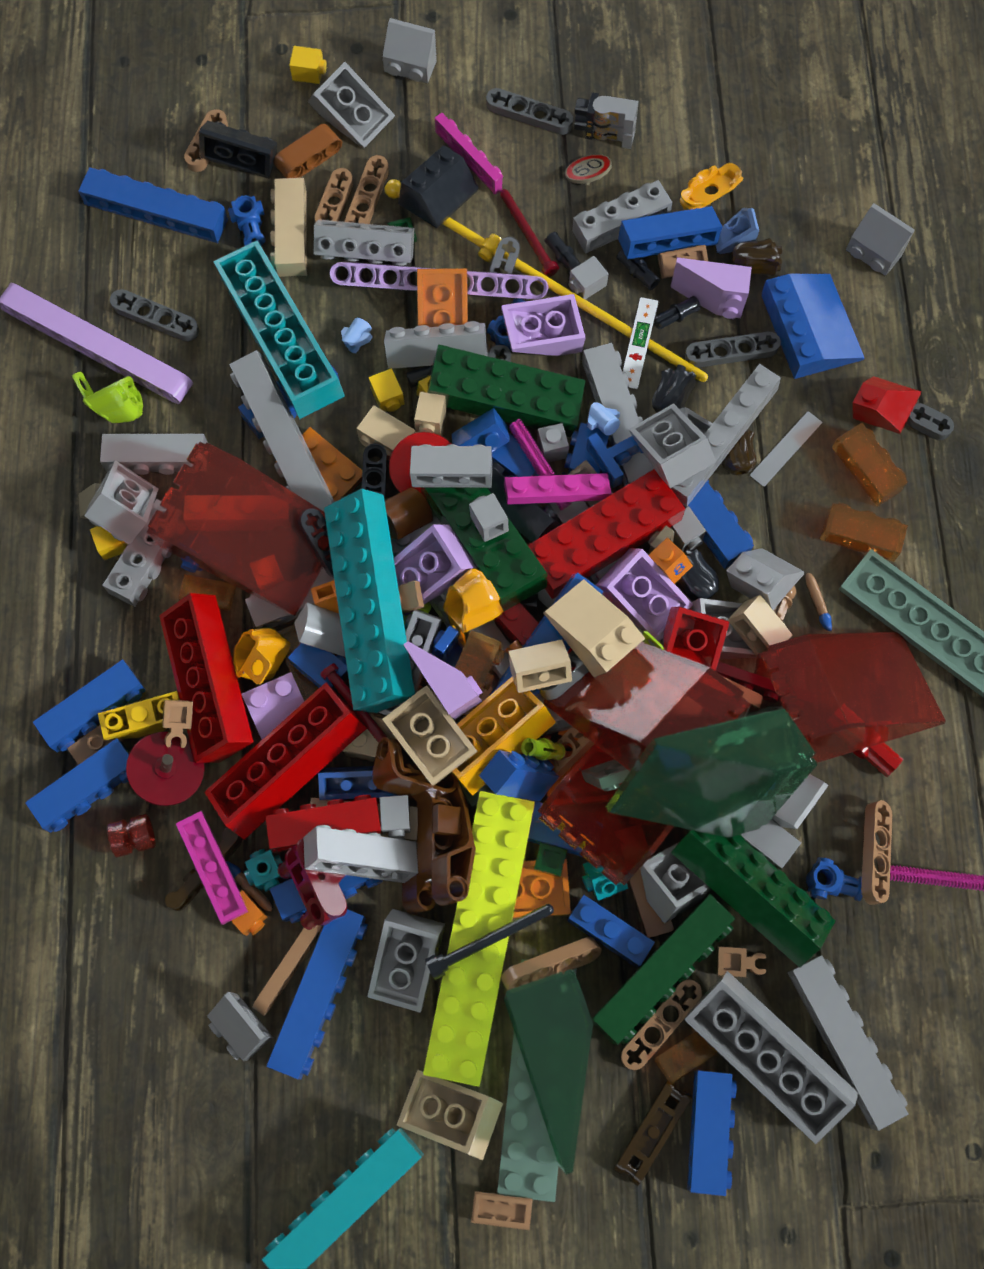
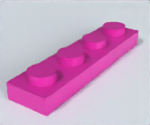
[435,113,503,194]
[504,473,612,504]
[176,811,249,925]

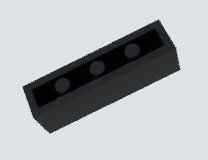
[488,459,562,543]

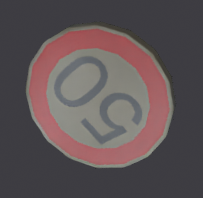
[565,155,612,185]

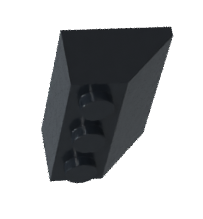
[199,120,278,179]
[398,145,479,228]

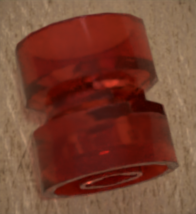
[107,814,156,858]

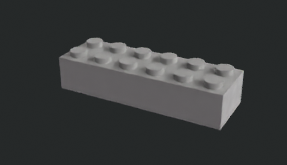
[684,971,858,1144]

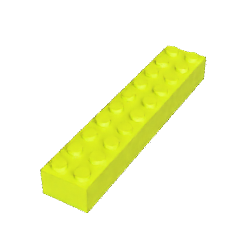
[423,791,535,1087]

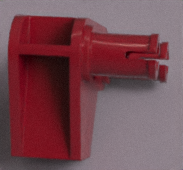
[277,838,347,930]

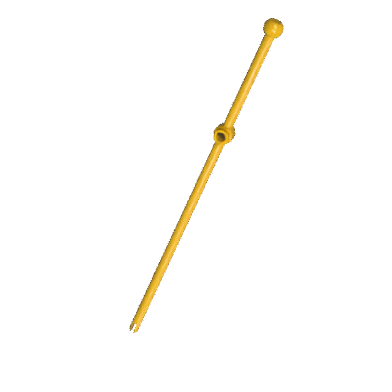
[384,179,708,382]

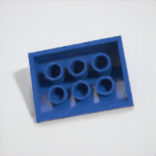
[761,274,865,379]

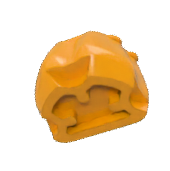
[443,569,504,647]
[233,628,290,685]

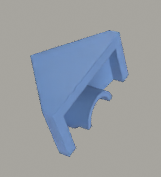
[716,208,759,254]

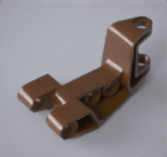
[373,737,476,914]

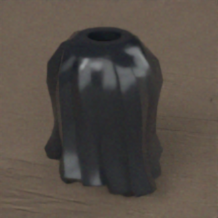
[652,364,696,413]
[677,549,719,601]

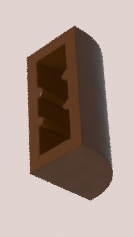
[385,487,433,540]

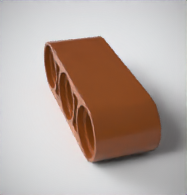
[273,124,342,178]

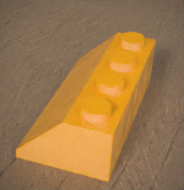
[452,677,556,796]

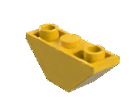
[98,691,179,740]

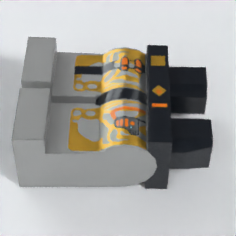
[574,92,639,149]

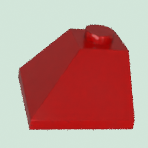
[852,376,921,434]
[663,607,730,673]

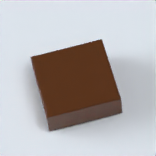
[433,804,462,837]

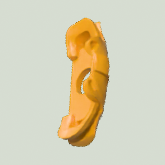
[680,163,743,210]

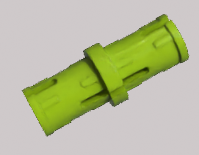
[521,738,565,761]

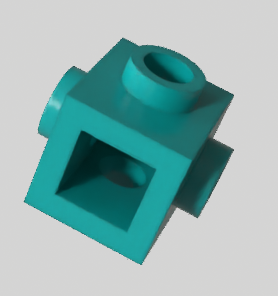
[244,849,284,891]
[582,852,628,901]

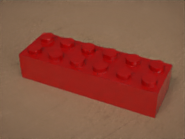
[528,469,685,599]
[159,593,253,763]
[205,682,367,839]

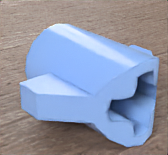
[341,318,372,353]
[587,402,620,436]

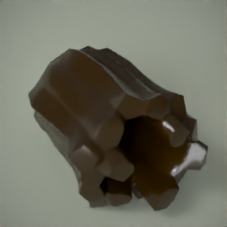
[732,238,783,276]
[721,428,757,475]

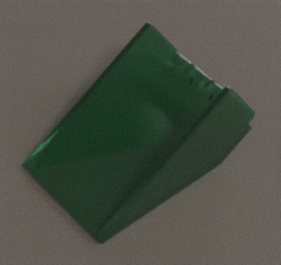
[606,709,817,838]
[504,969,593,1175]

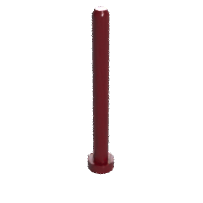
[500,189,559,277]
[320,663,388,743]

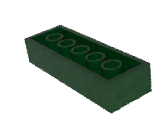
[427,344,585,437]
[420,487,547,611]
[671,808,836,968]
[589,895,735,1045]

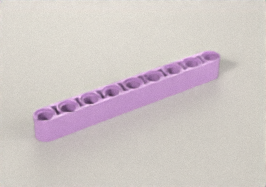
[330,262,548,299]
[0,283,193,404]

